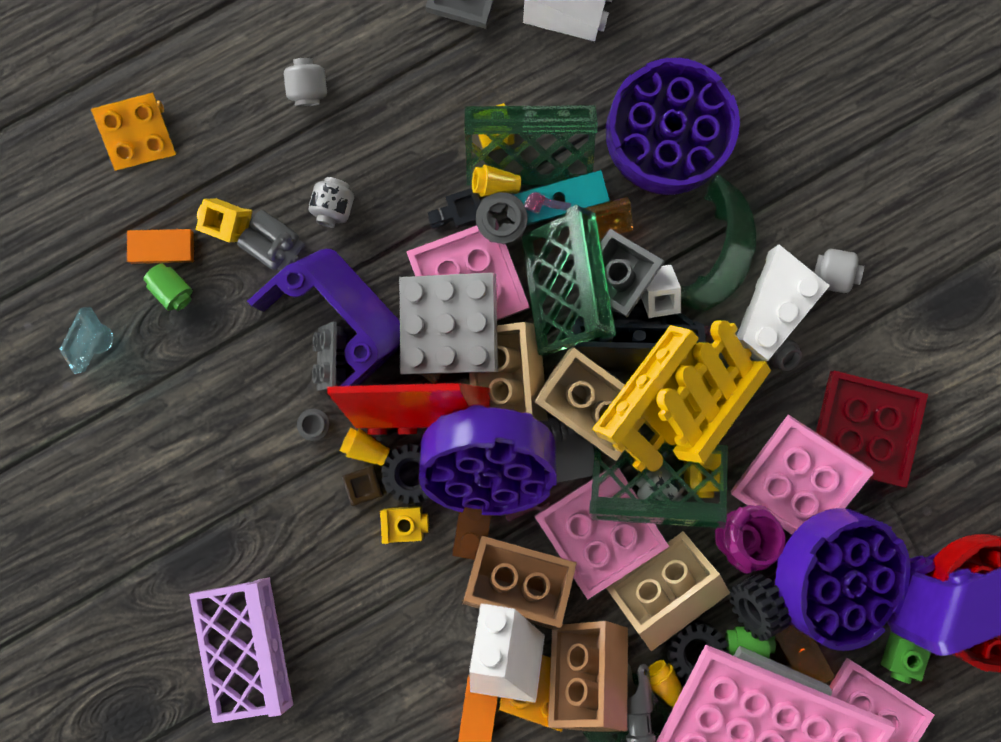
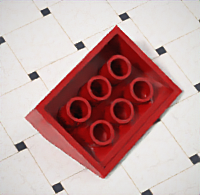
[327,383,490,435]

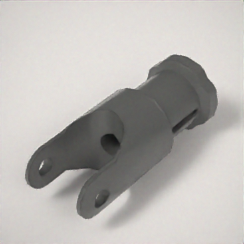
[626,664,656,742]

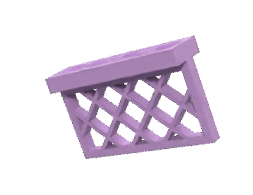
[189,577,293,723]

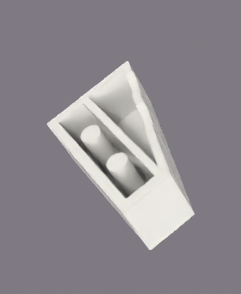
[737,245,830,361]

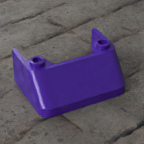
[247,249,400,386]
[887,551,1001,655]

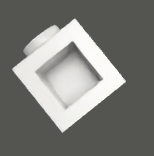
[641,265,681,318]

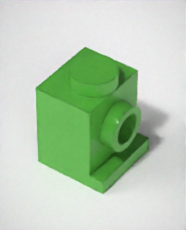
[880,631,931,684]

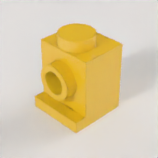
[196,198,253,243]
[380,506,429,544]

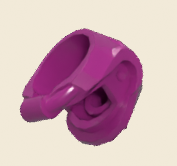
[715,505,785,574]

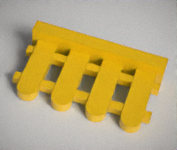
[657,320,771,463]
[591,325,712,472]

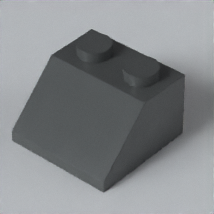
[574,229,665,317]

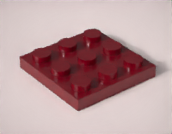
[816,370,928,488]

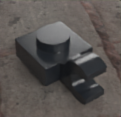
[428,188,481,229]

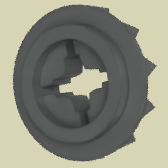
[476,192,527,245]

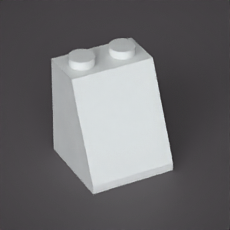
[523,0,612,41]
[469,604,545,703]

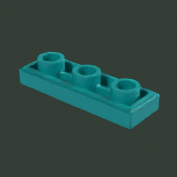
[514,170,610,226]

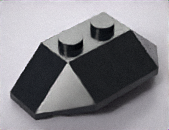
[573,306,706,372]

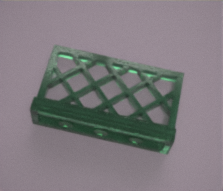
[464,105,598,185]
[521,205,616,356]
[589,442,728,528]

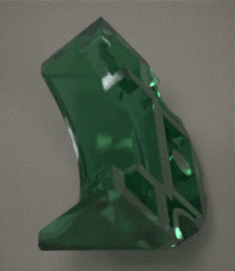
[680,175,756,312]

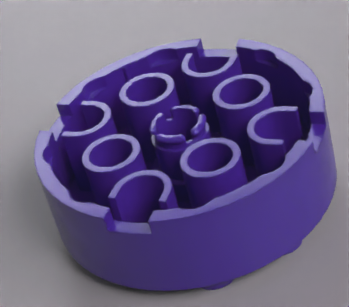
[606,58,740,195]
[419,405,557,515]
[775,508,911,651]

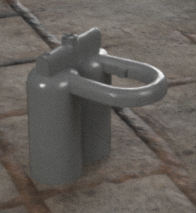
[237,210,305,271]

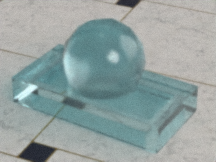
[60,307,113,374]

